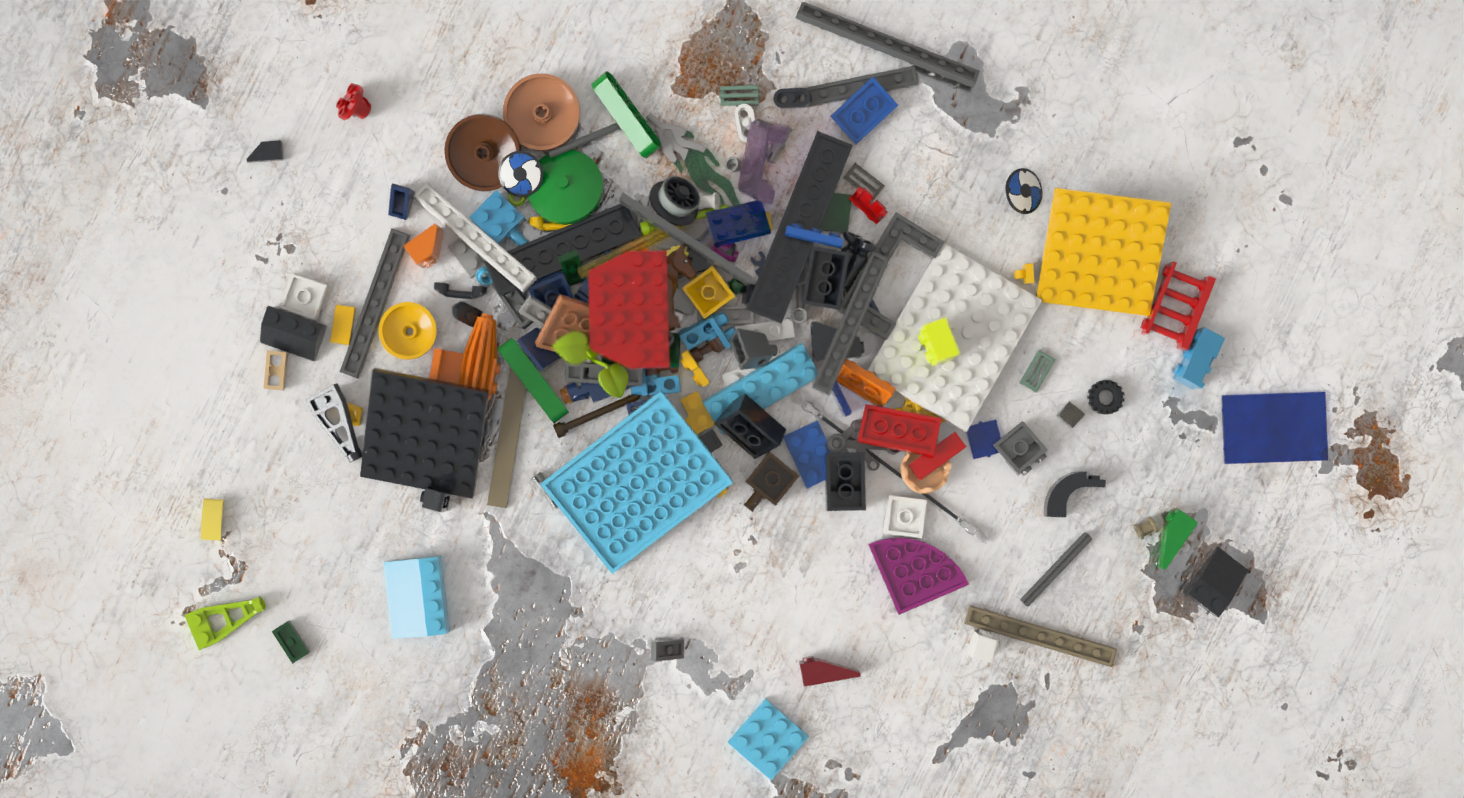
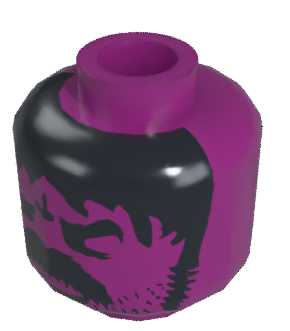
[711,238,739,262]

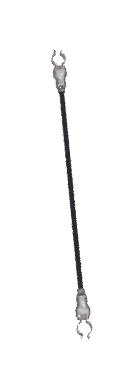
[790,392,989,544]

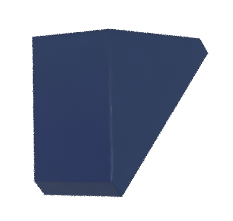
[388,183,416,220]

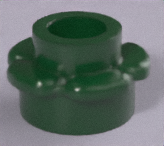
[727,277,745,294]

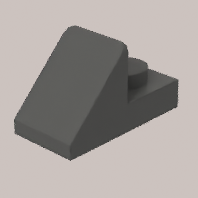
[651,638,684,661]

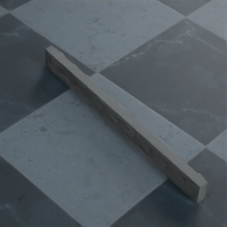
[796,1,980,88]

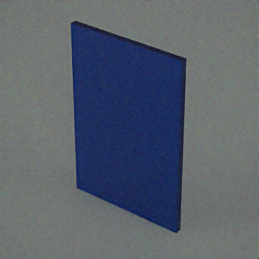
[1221,392,1328,464]

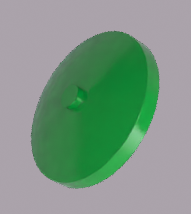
[528,150,604,225]

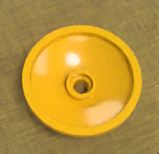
[379,302,437,360]

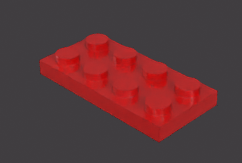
[858,404,942,457]

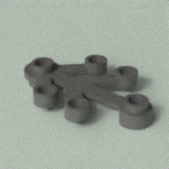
[827,420,900,471]

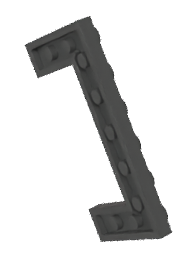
[837,212,945,340]

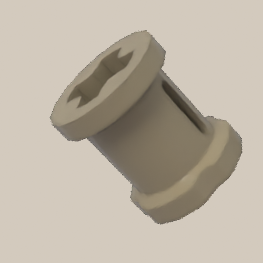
[1133,516,1159,540]

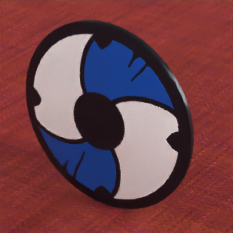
[498,151,543,197]
[1005,168,1042,214]

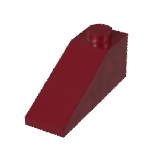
[799,656,861,687]

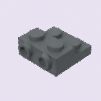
[993,421,1048,476]

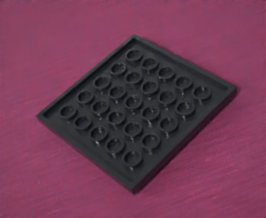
[360,368,489,499]

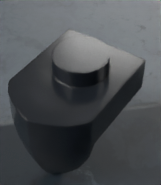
[452,301,483,327]

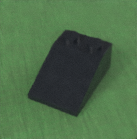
[825,452,866,511]
[1182,546,1248,617]

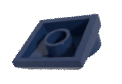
[528,271,574,309]

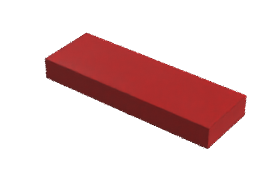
[908,432,967,481]

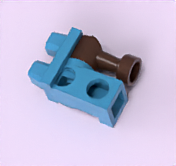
[679,311,736,363]
[630,368,682,396]

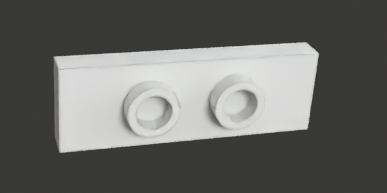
[736,319,795,341]

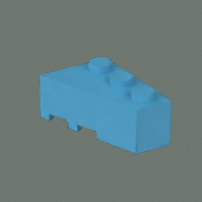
[1173,327,1225,389]

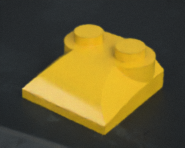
[681,266,735,319]

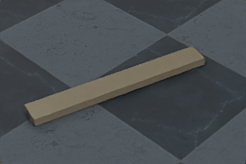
[487,356,531,508]
[964,605,1117,667]

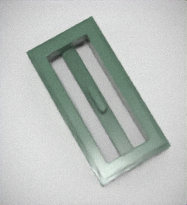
[720,85,759,106]
[1019,350,1056,393]

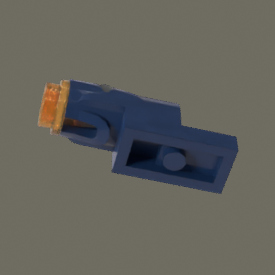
[560,382,630,404]

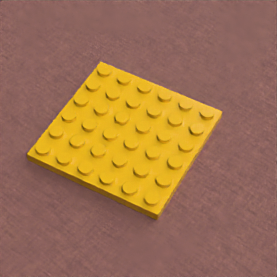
[1036,187,1172,316]

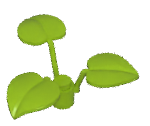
[553,331,628,398]

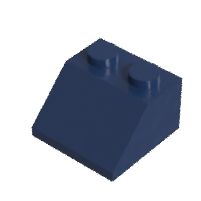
[516,327,562,372]

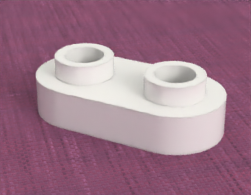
[735,104,757,143]

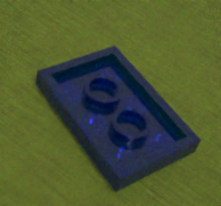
[706,199,771,247]

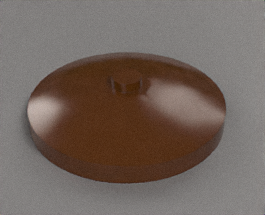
[444,114,521,191]

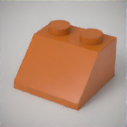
[403,224,444,268]

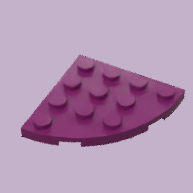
[868,538,969,615]

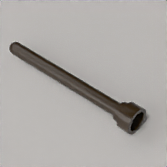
[553,394,641,438]

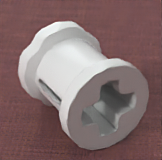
[698,192,720,210]

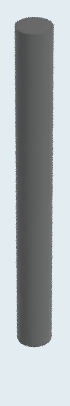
[548,122,621,158]

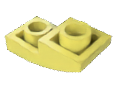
[201,498,224,541]

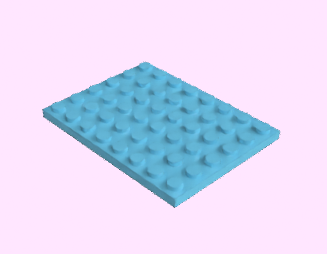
[540,390,733,574]

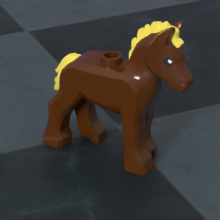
[667,244,696,331]

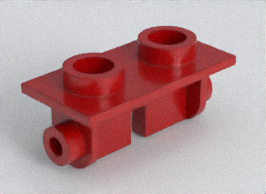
[849,186,888,225]

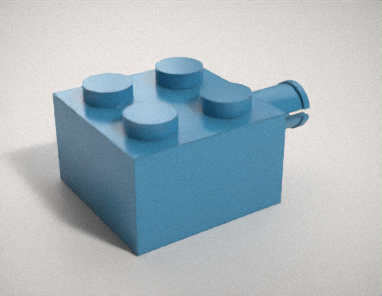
[470,190,529,246]

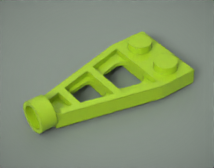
[184,596,266,650]

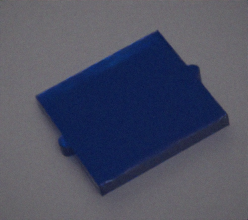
[966,419,1001,459]

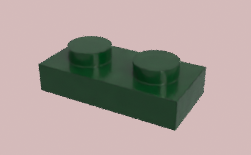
[558,250,586,287]
[272,620,310,664]

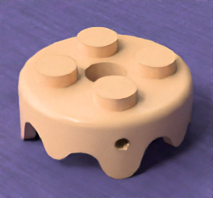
[900,452,951,494]

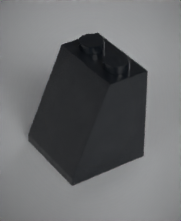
[810,321,864,362]

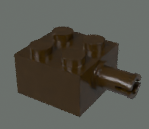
[743,452,799,512]

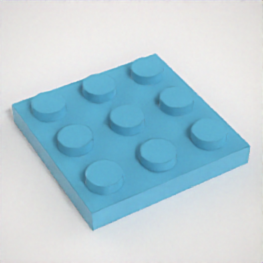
[728,698,809,780]

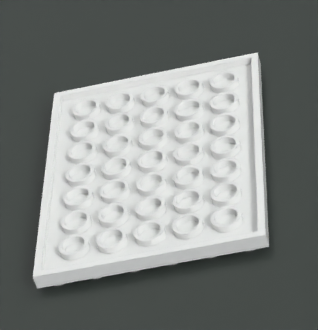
[868,244,1042,432]

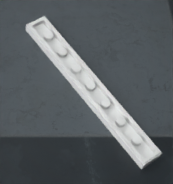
[413,183,537,293]

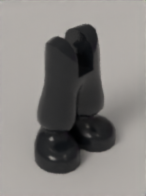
[841,231,877,291]

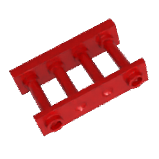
[1140,261,1216,351]

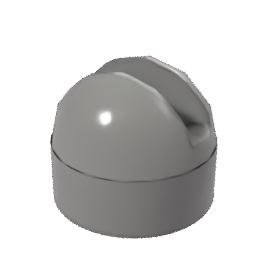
[725,157,742,173]

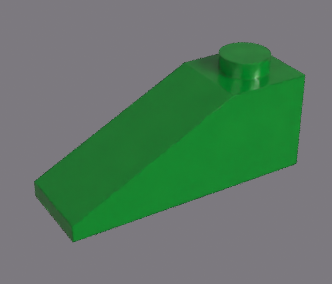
[1158,509,1198,570]

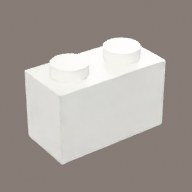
[967,629,998,663]

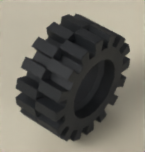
[1087,380,1125,414]

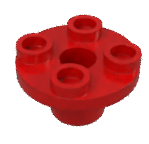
[336,83,372,120]

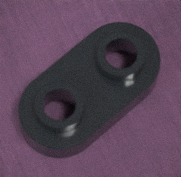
[773,88,812,109]

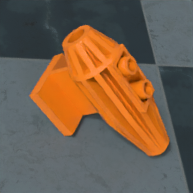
[429,314,501,402]

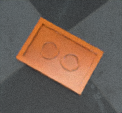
[836,359,896,407]

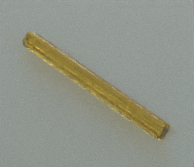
[577,225,682,278]

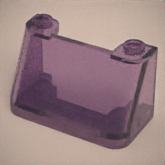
[738,119,789,204]

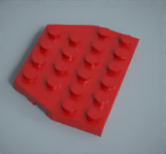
[589,251,669,369]

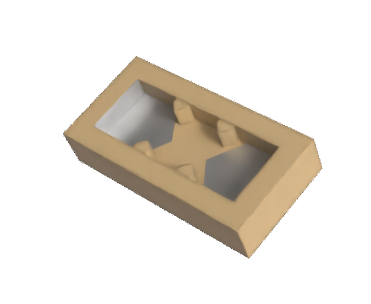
[263,350,288,391]

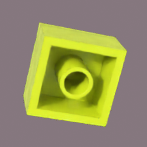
[918,317,960,367]

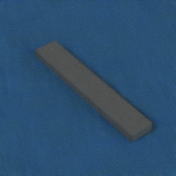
[804,65,919,108]

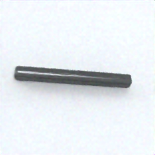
[1021,532,1092,606]

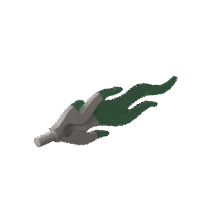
[646,113,752,215]

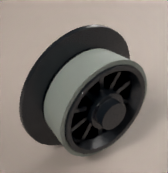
[649,176,701,226]

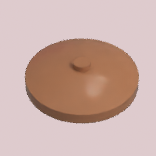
[503,73,580,151]

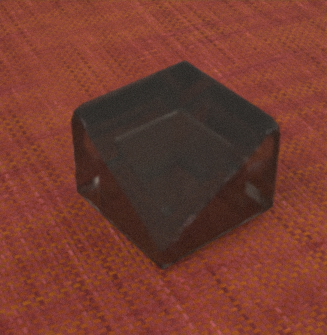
[1056,401,1085,428]

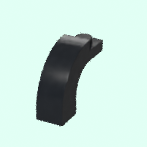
[1044,471,1106,517]

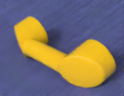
[529,217,571,231]

